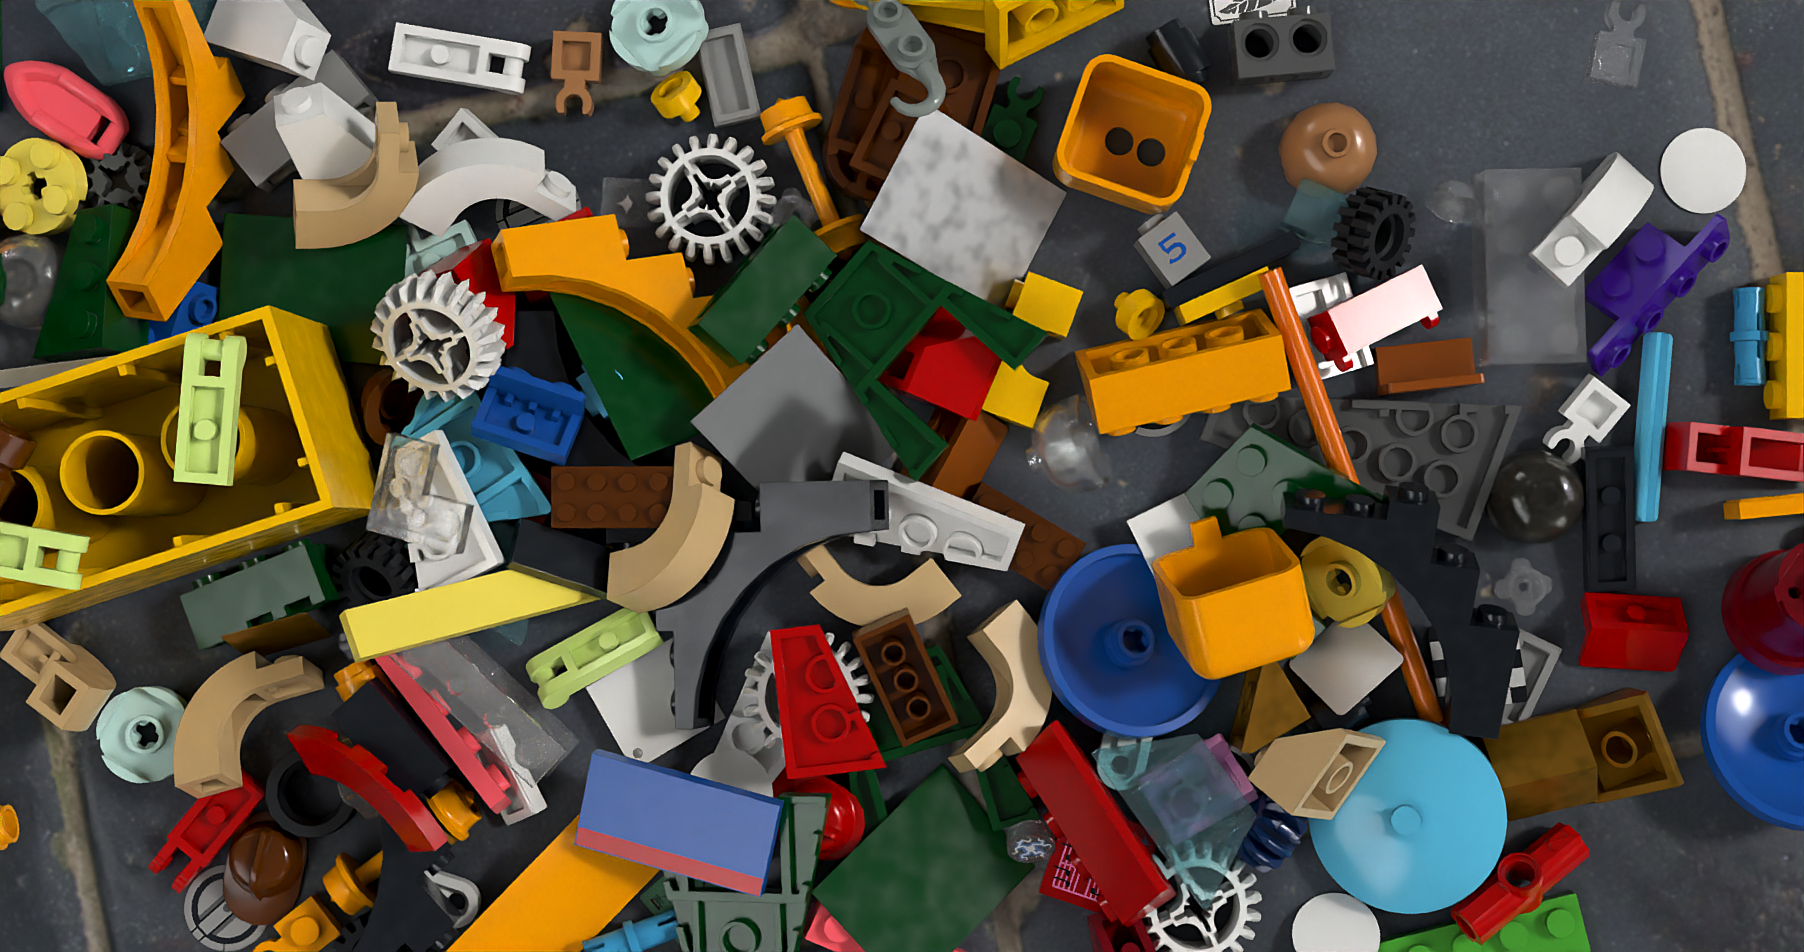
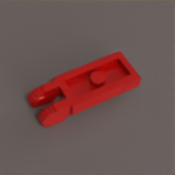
[147,767,266,894]

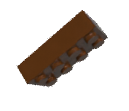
[551,466,674,528]
[970,482,1086,591]
[852,607,959,748]

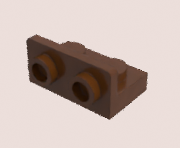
[849,78,952,184]

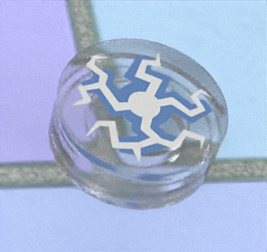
[1006,820,1055,863]

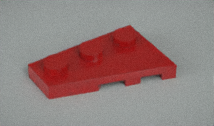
[770,624,887,780]

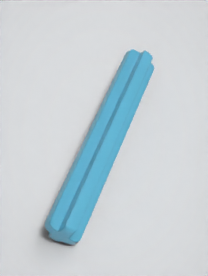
[1634,332,1673,522]

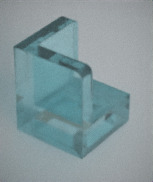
[1277,178,1348,250]

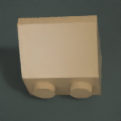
[1247,728,1386,820]

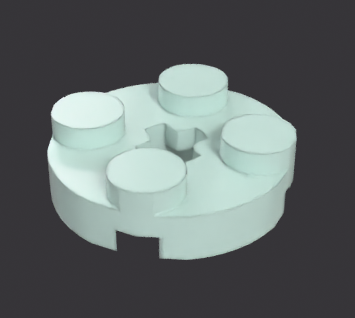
[609,0,709,77]
[96,686,188,783]

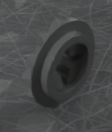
[85,142,153,213]

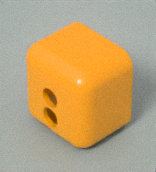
[1052,54,1212,215]
[1152,515,1315,680]

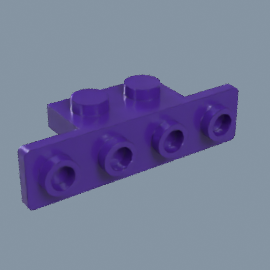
[1582,213,1730,377]

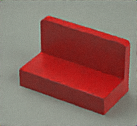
[1578,592,1689,672]

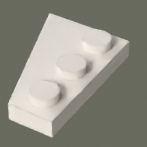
[394,430,506,593]

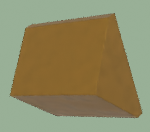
[1229,662,1311,754]
[1575,687,1684,804]
[1481,707,1598,822]

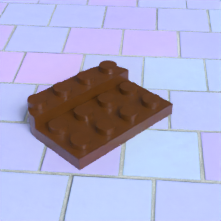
[822,20,1001,203]

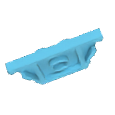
[394,390,551,523]

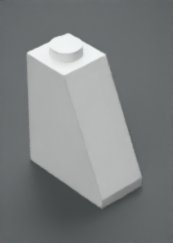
[204,0,331,81]
[273,82,375,179]

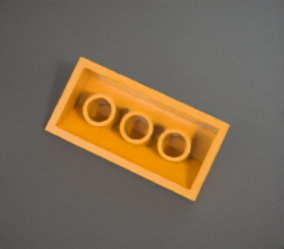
[1074,308,1291,436]

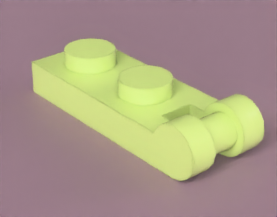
[173,332,247,486]
[0,521,90,590]
[526,607,664,709]

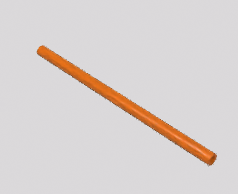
[1258,267,1445,723]

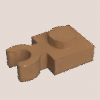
[551,31,604,117]

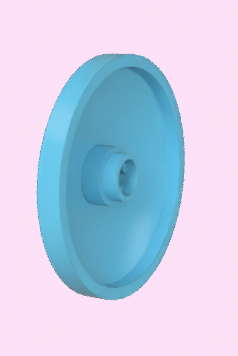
[1309,717,1507,914]

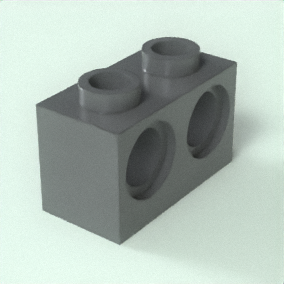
[1227,6,1336,87]

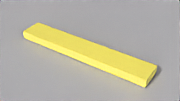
[339,544,613,663]

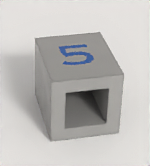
[1133,211,1211,290]

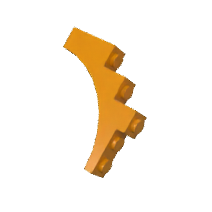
[106,0,246,322]
[491,214,754,399]

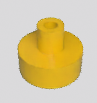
[651,71,701,122]
[1114,289,1165,340]

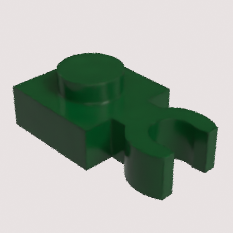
[980,76,1044,163]

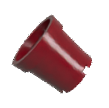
[1721,543,1804,676]

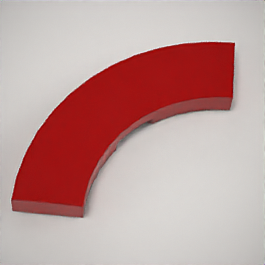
[286,725,448,852]

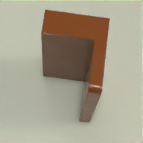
[1372,337,1485,396]
[900,408,1008,502]

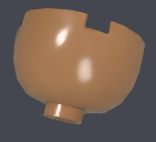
[1278,102,1377,200]

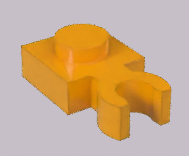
[253,893,343,952]

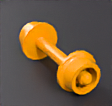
[760,96,866,261]
[323,778,482,915]

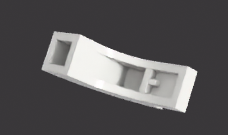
[399,138,576,238]
[1528,152,1654,288]

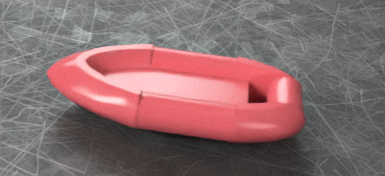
[4,60,130,160]

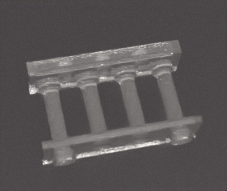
[388,634,582,788]

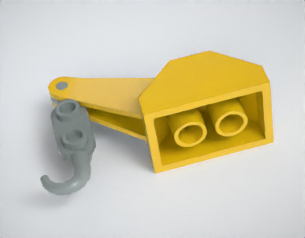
[851,0,1124,117]

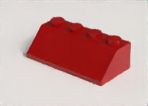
[1015,720,1177,927]

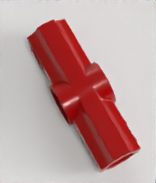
[1451,822,1590,945]

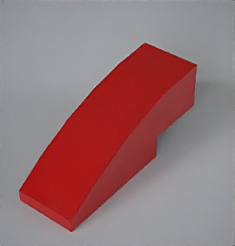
[1663,422,1804,483]

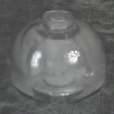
[0,234,66,331]
[1026,394,1112,494]

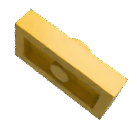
[1173,266,1269,326]

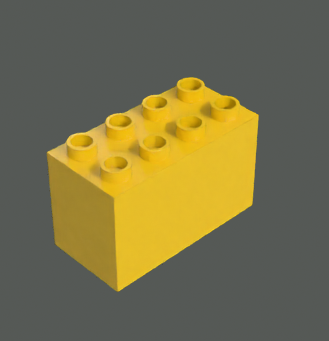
[0,305,387,632]

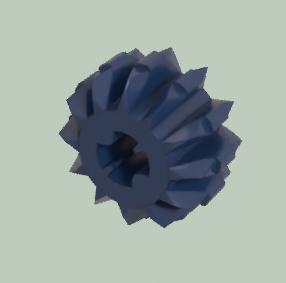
[1228,791,1308,873]

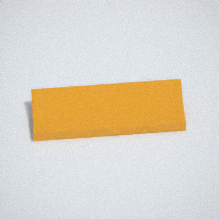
[446,814,660,952]

